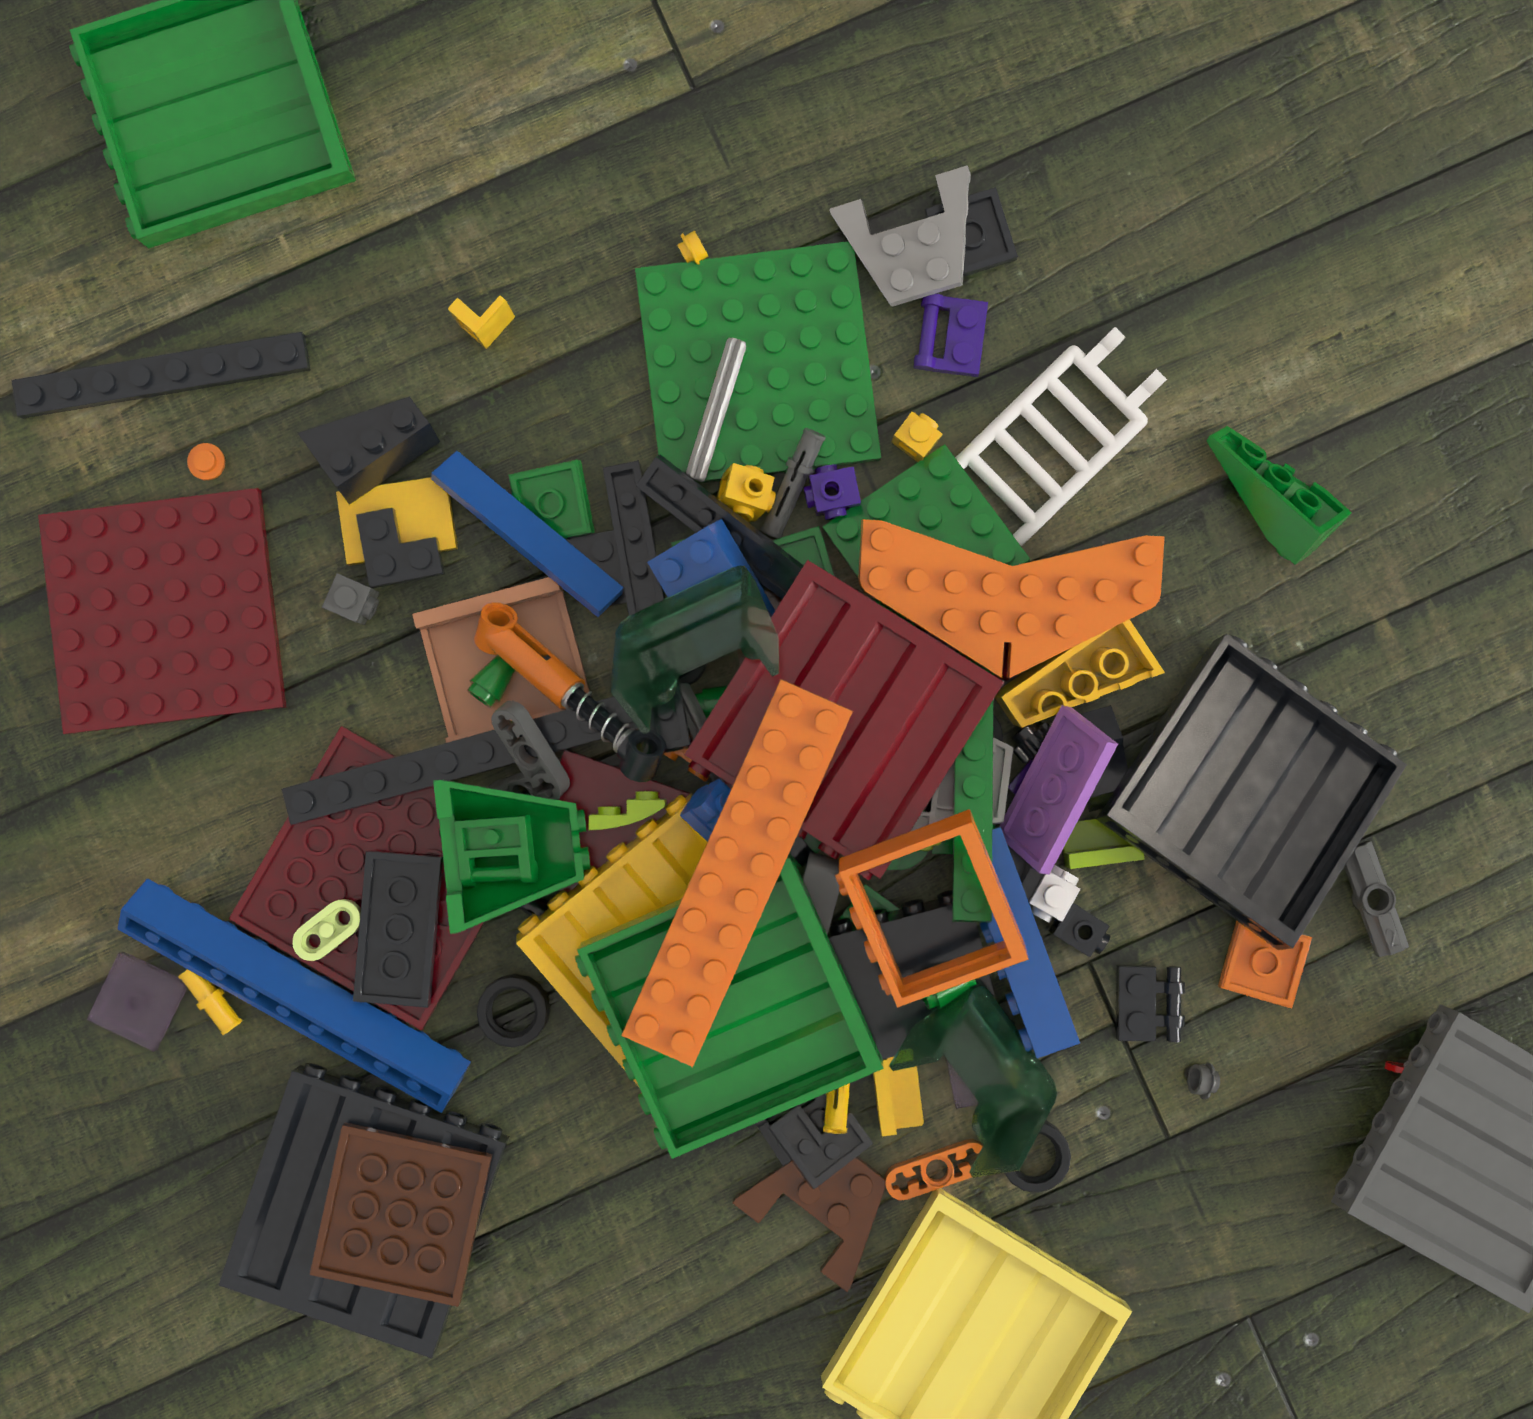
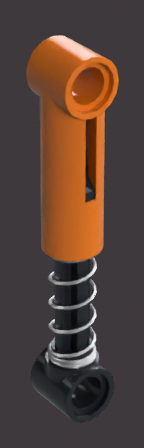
[474,602,666,782]

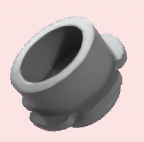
[1187,1062,1220,1100]

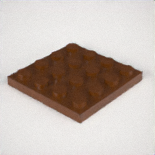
[310,1123,493,1307]

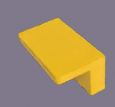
[448,296,515,349]
[873,1051,924,1137]

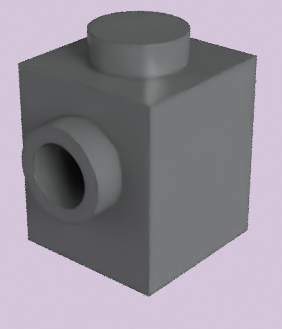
[322,573,379,625]

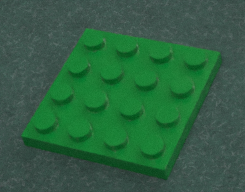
[823,444,1030,634]

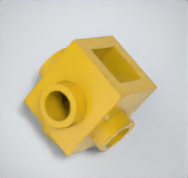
[716,463,776,522]

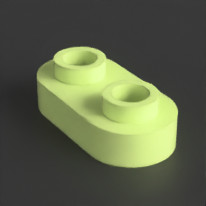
[293,899,361,961]

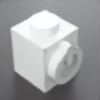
[1028,865,1080,923]

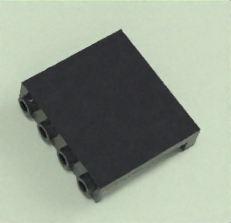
[828,890,1003,1059]

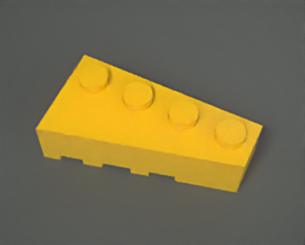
[995,619,1165,728]

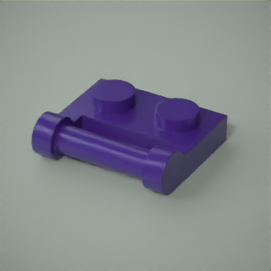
[913,294,988,377]

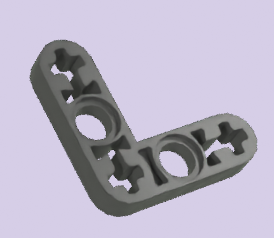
[487,701,570,800]

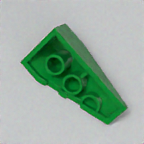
[1206,426,1352,565]

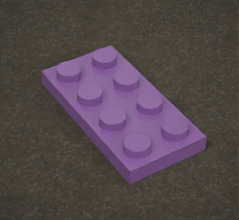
[999,705,1118,875]

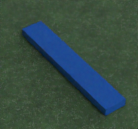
[431,451,624,617]

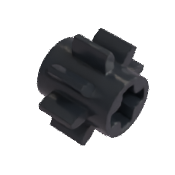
[1012,722,1051,763]

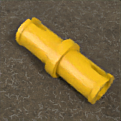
[178,969,243,1035]

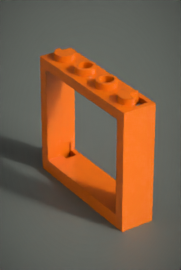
[835,809,1029,1008]

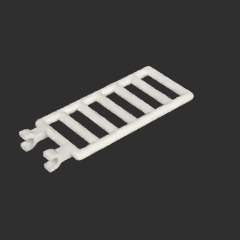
[955,327,1167,546]

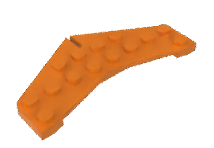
[858,519,1165,678]

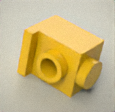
[891,412,943,462]

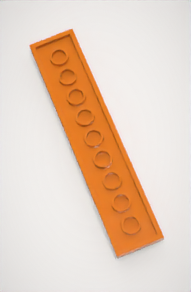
[621,679,853,1067]

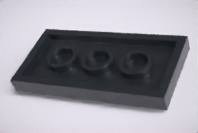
[353,851,443,1008]

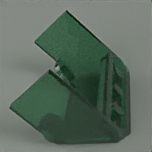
[610,566,779,734]
[889,986,1057,1178]

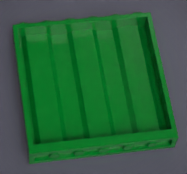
[69,0,356,249]
[575,852,884,1159]

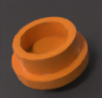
[187,443,225,480]

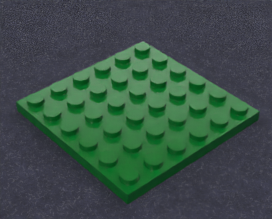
[635,241,881,483]

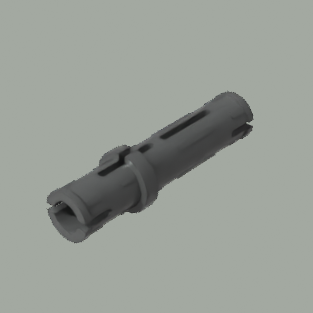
[760,428,826,538]

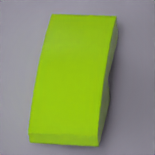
[589,791,667,830]

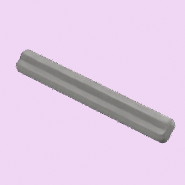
[686,338,746,482]

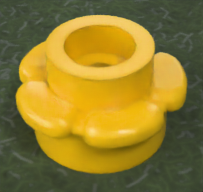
[677,231,709,265]

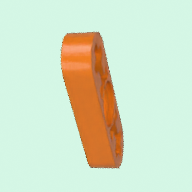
[885,1139,989,1200]

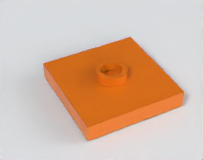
[1218,920,1312,1009]

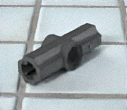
[1344,841,1409,957]

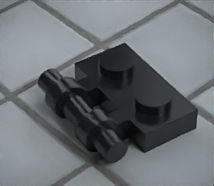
[1116,965,1185,1042]

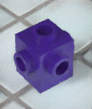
[803,464,861,520]

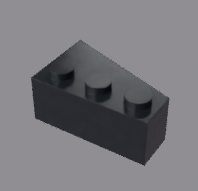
[298,396,440,505]

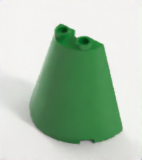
[433,780,590,934]

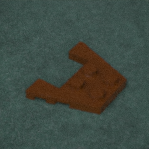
[732,1156,886,1292]

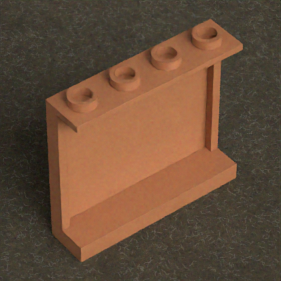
[412,577,592,743]

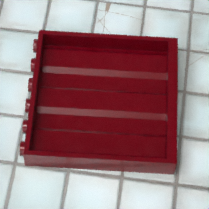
[684,560,1004,881]

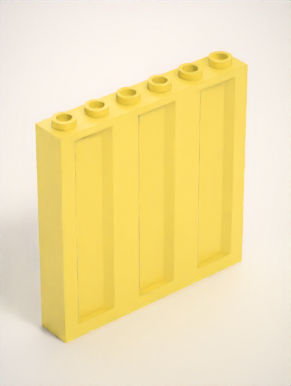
[821,1188,1132,1419]

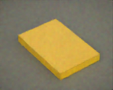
[336,477,458,566]

